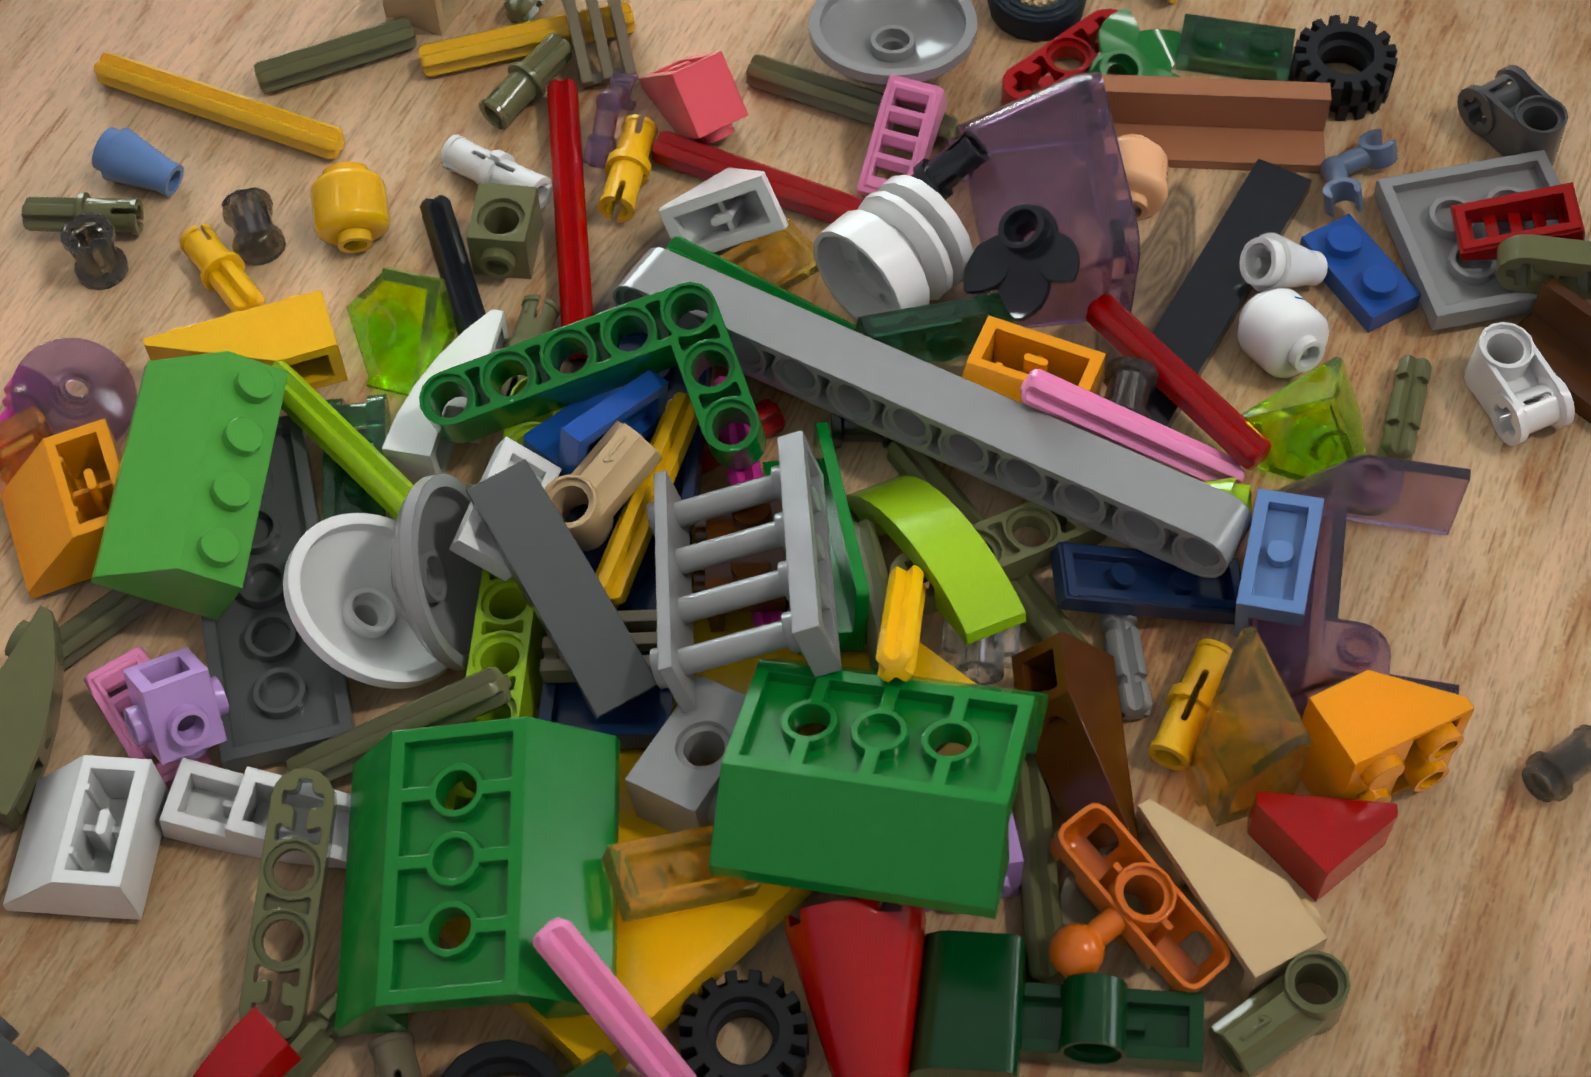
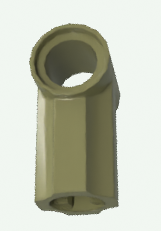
[1209,951,1350,1077]

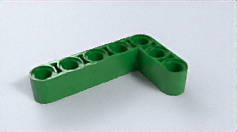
[419,282,766,470]

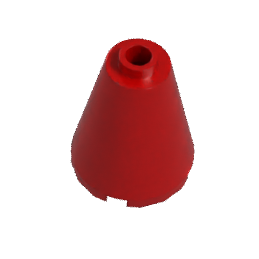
[784,898,927,1077]

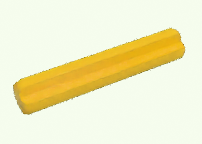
[875,565,926,683]

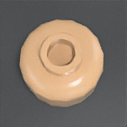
[1092,134,1169,223]

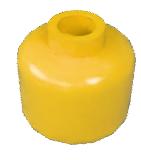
[310,161,390,253]

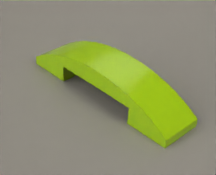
[846,475,1026,645]

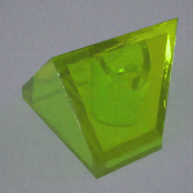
[347,267,456,396]
[1241,357,1371,505]

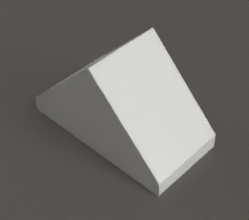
[658,167,788,253]

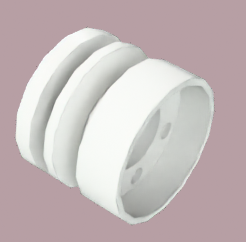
[814,174,974,336]

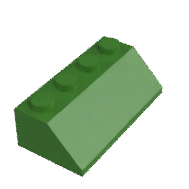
[90,351,288,621]

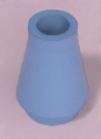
[92,127,184,197]

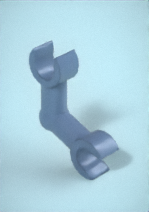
[1320,129,1398,217]

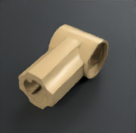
[545,421,663,551]

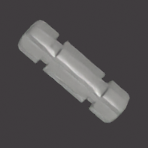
[1099,613,1153,721]

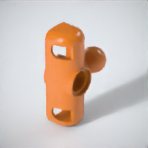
[1048,803,1231,993]

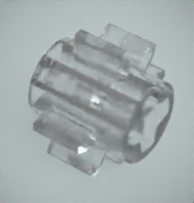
[941,620,1021,685]

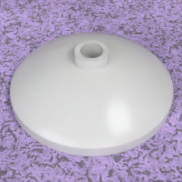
[283,513,449,689]

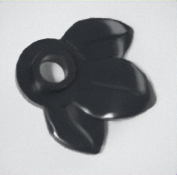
[963,204,1080,322]

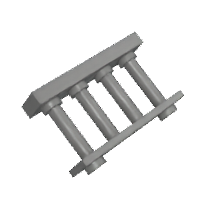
[646,430,842,713]

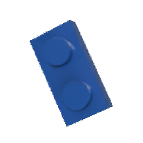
[1299,214,1421,333]

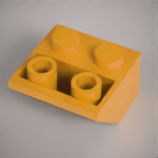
[962,316,1106,415]
[0,418,122,599]
[1288,670,1475,803]

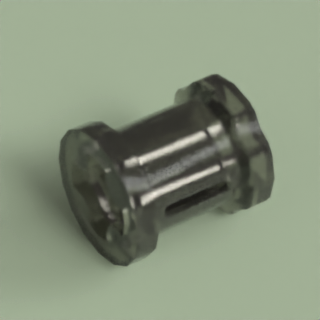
[221,187,286,266]
[61,212,129,290]
[1103,356,1159,419]

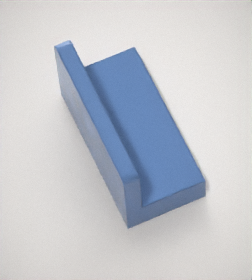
[1234,488,1324,639]

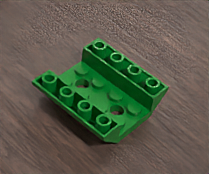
[709,658,1048,919]
[334,716,620,1036]

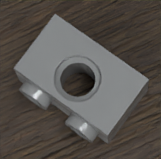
[625,675,746,848]

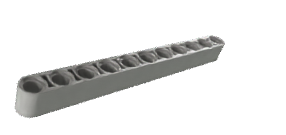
[612,247,1252,578]

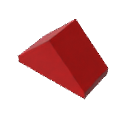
[1247,791,1398,902]

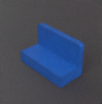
[523,369,669,476]

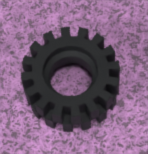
[1288,15,1398,122]
[678,969,809,1077]

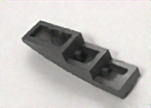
[466,459,657,720]

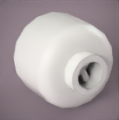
[1237,288,1330,378]

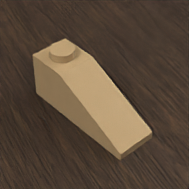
[1135,799,1327,1002]

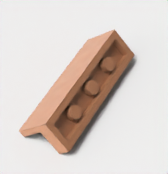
[1094,74,1331,173]

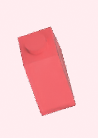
[638,51,748,144]

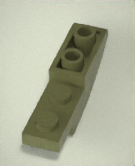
[0,606,64,831]

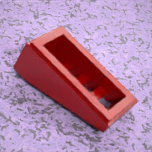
[1450,182,1585,261]

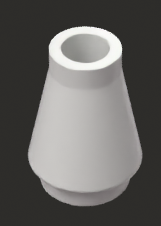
[1239,232,1328,292]

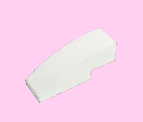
[382,309,509,484]
[159,757,351,869]

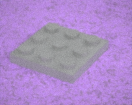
[1373,150,1591,331]

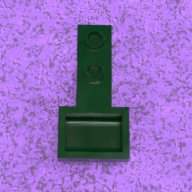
[909,930,1204,1077]

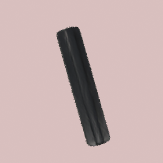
[420,195,486,336]

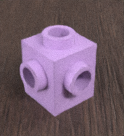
[123,647,229,765]

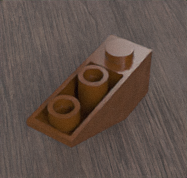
[1011,631,1138,854]

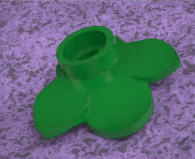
[1088,8,1182,95]

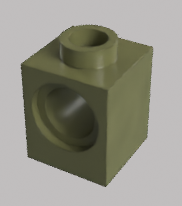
[466,183,544,279]

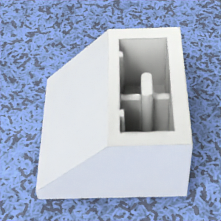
[3,755,169,920]

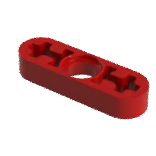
[1001,9,1119,120]

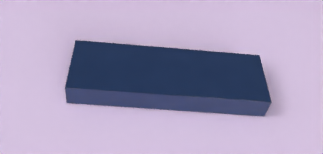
[1050,542,1241,625]

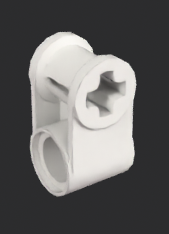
[1464,322,1575,446]

